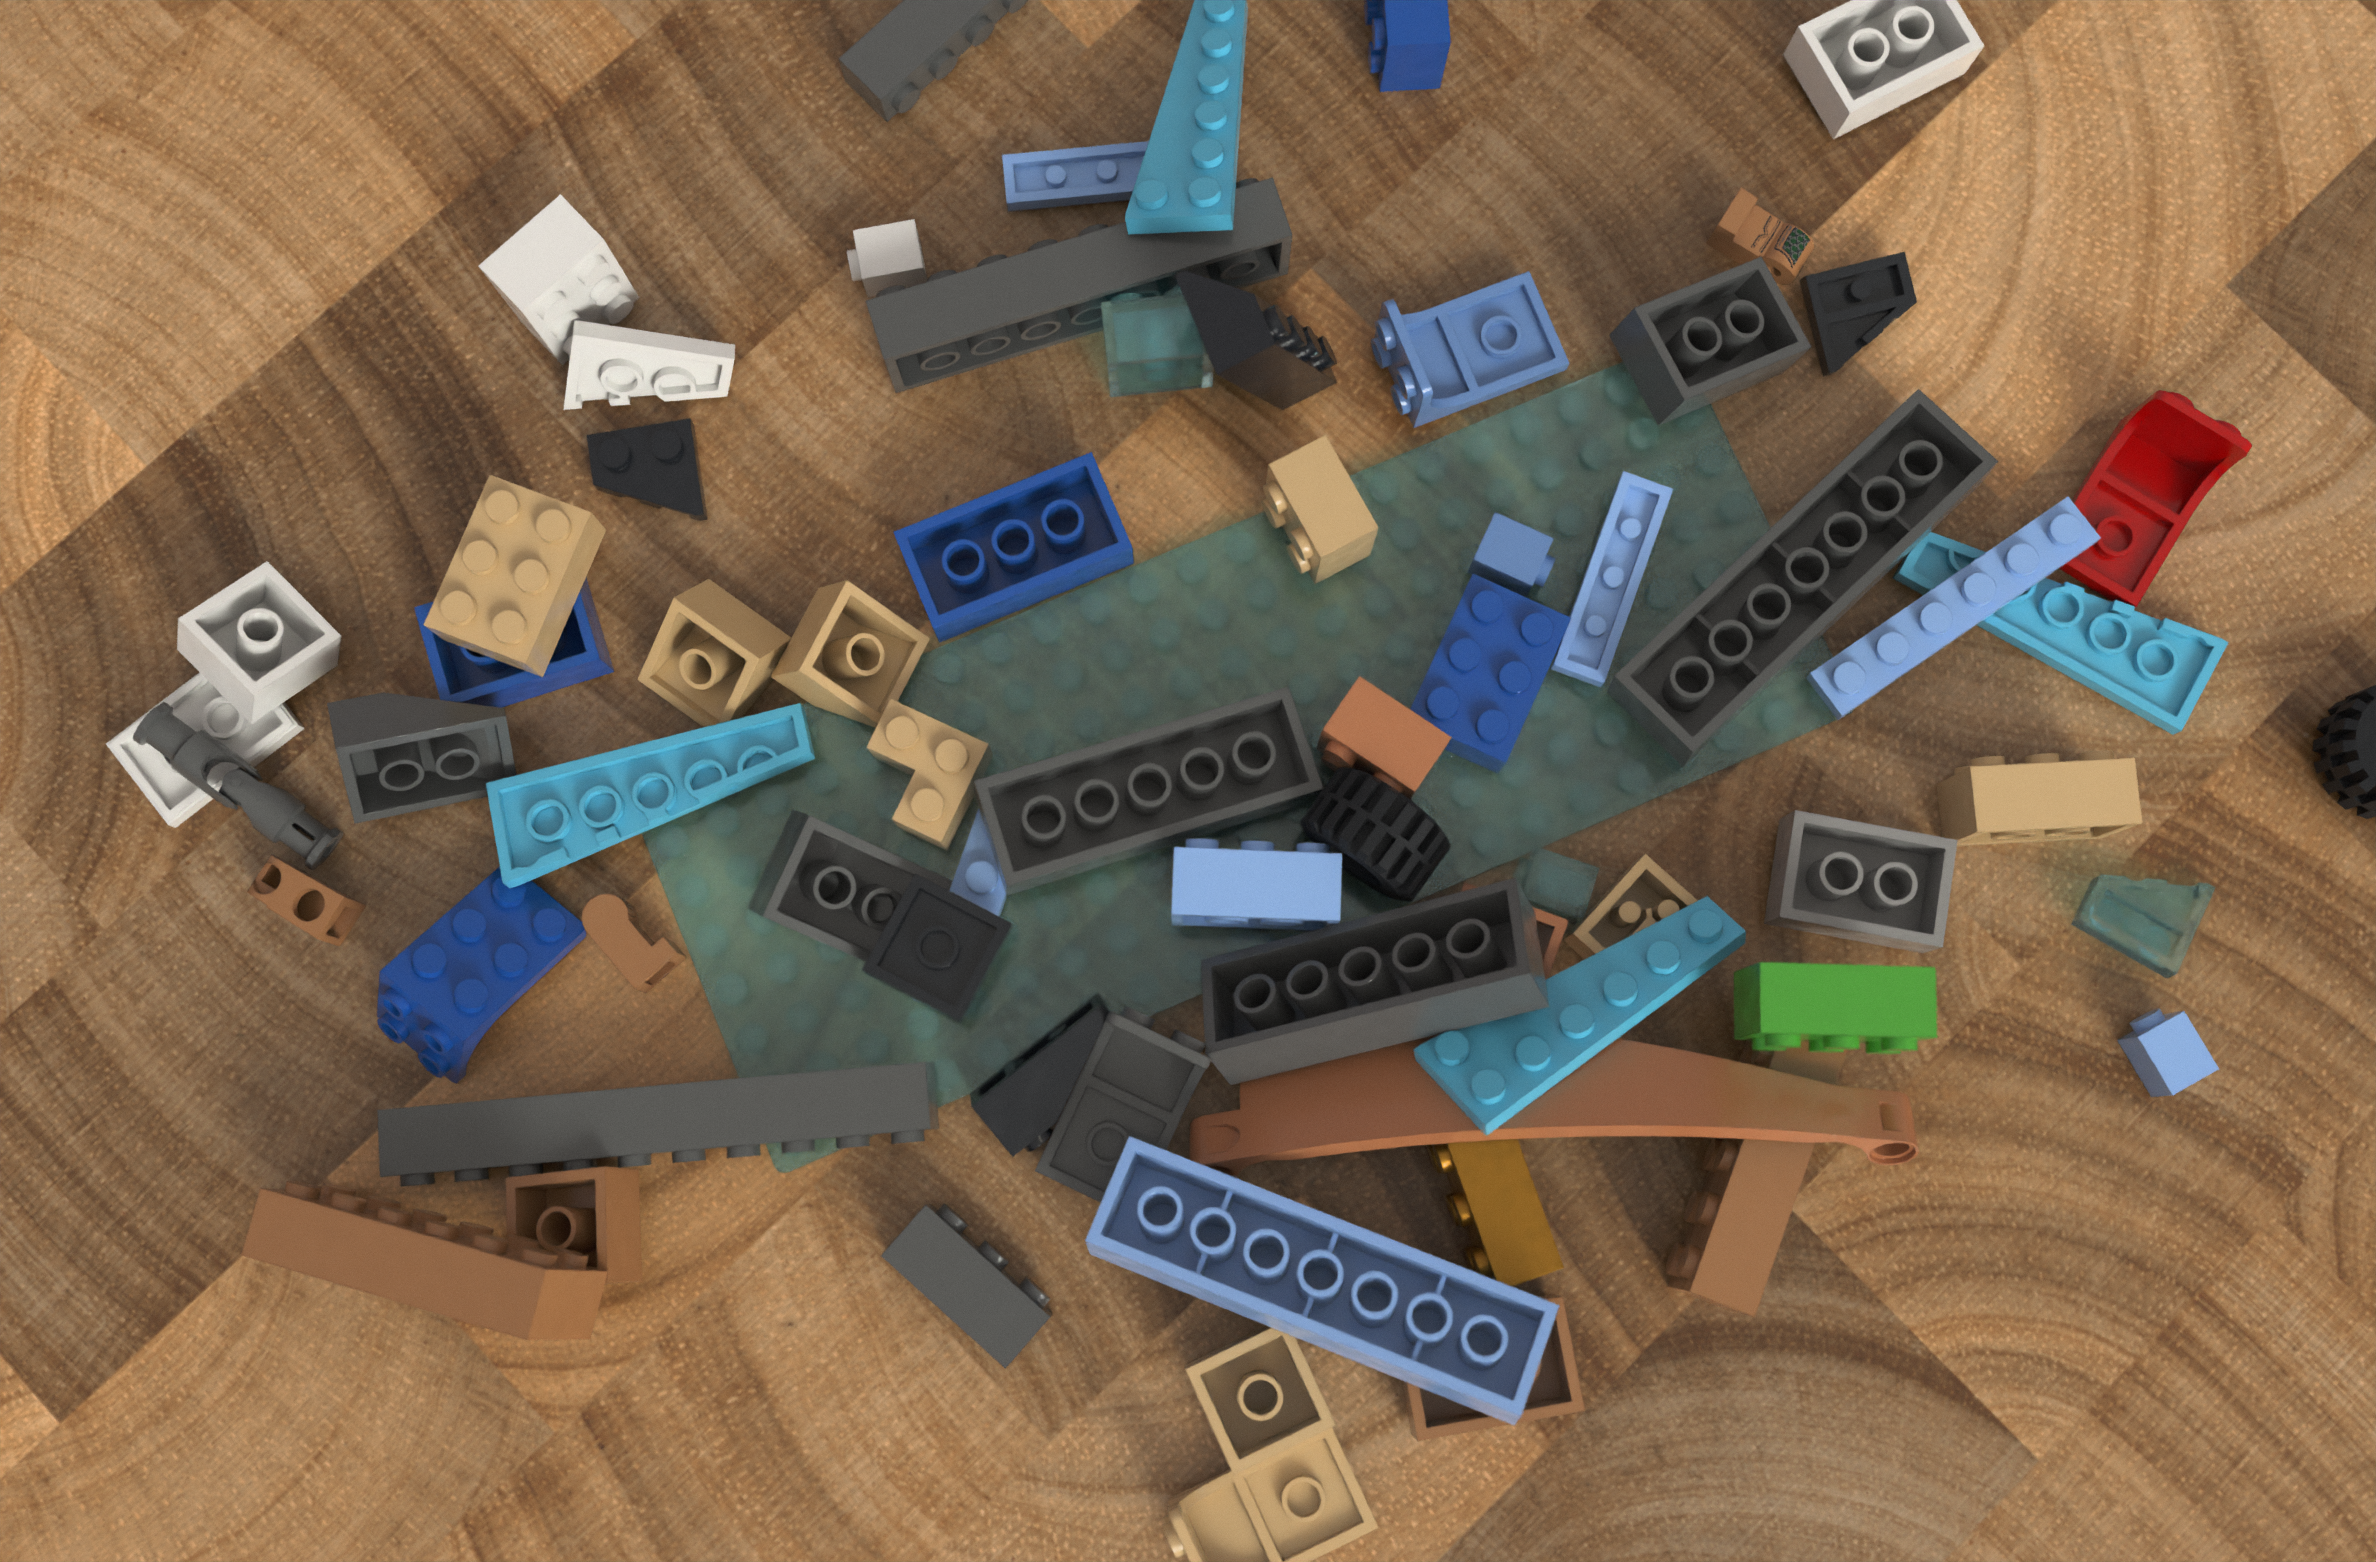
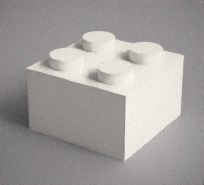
[177,561,341,725]

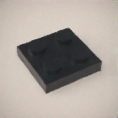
[862,873,1013,1024]

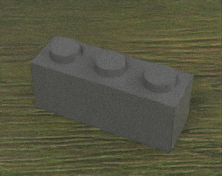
[881,1203,1053,1369]

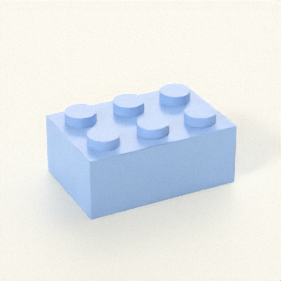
[1171,838,1342,931]

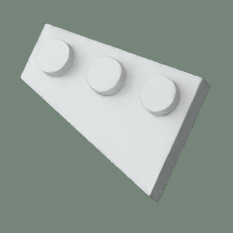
[563,320,735,410]

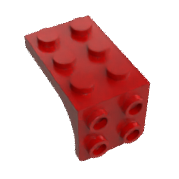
[2059,390,2252,608]

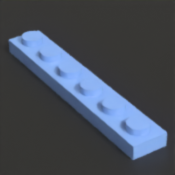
[1806,497,2101,720]

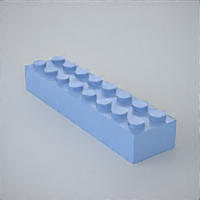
[1085,1136,1560,1426]

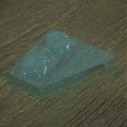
[2071,874,2216,978]

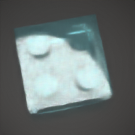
[1101,288,1213,397]

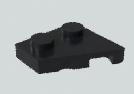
[1799,252,1917,376]
[587,418,708,521]

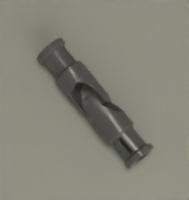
[133,702,344,870]

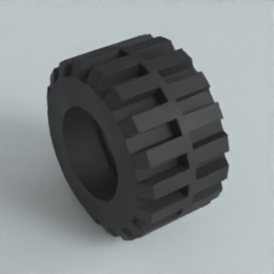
[2313,685,2376,819]
[1300,767,1451,902]

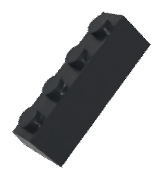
[1175,270,1337,410]

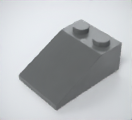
[327,692,517,824]
[747,809,952,962]

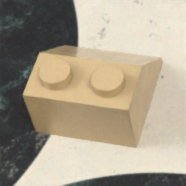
[637,579,791,727]
[771,580,930,728]

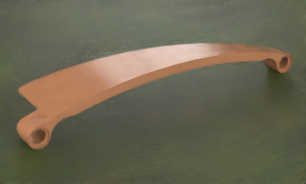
[1189,1033,1919,1178]

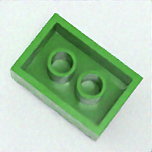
[1734,962,1937,1054]

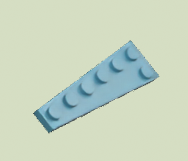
[1125,0,1248,235]
[1893,532,2229,735]
[486,703,815,888]
[1414,896,1746,1136]

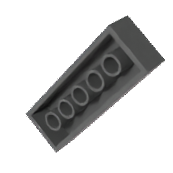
[974,686,1323,896]
[1201,877,1549,1085]

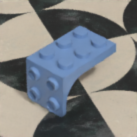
[1371,271,1569,428]

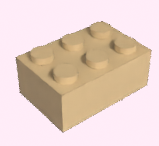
[424,475,606,677]
[1937,750,2142,846]

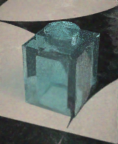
[1512,847,1600,925]

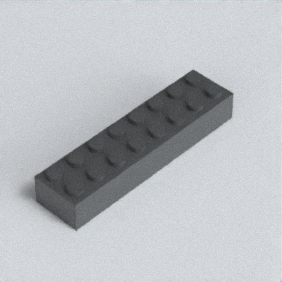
[866,177,1293,393]
[1607,389,1998,767]

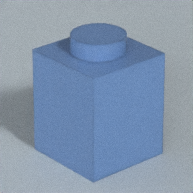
[1468,512,1556,597]

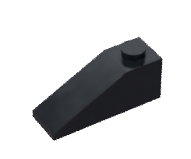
[970,993,1110,1157]

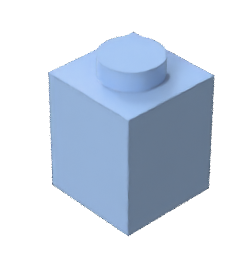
[2117,1008,2219,1097]

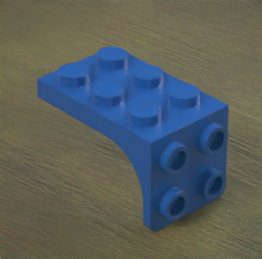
[377,866,587,1083]

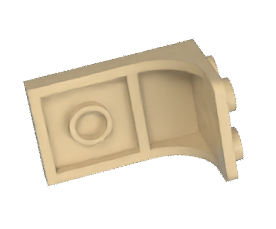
[1162,1428,1379,1562]

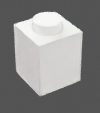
[847,219,927,298]

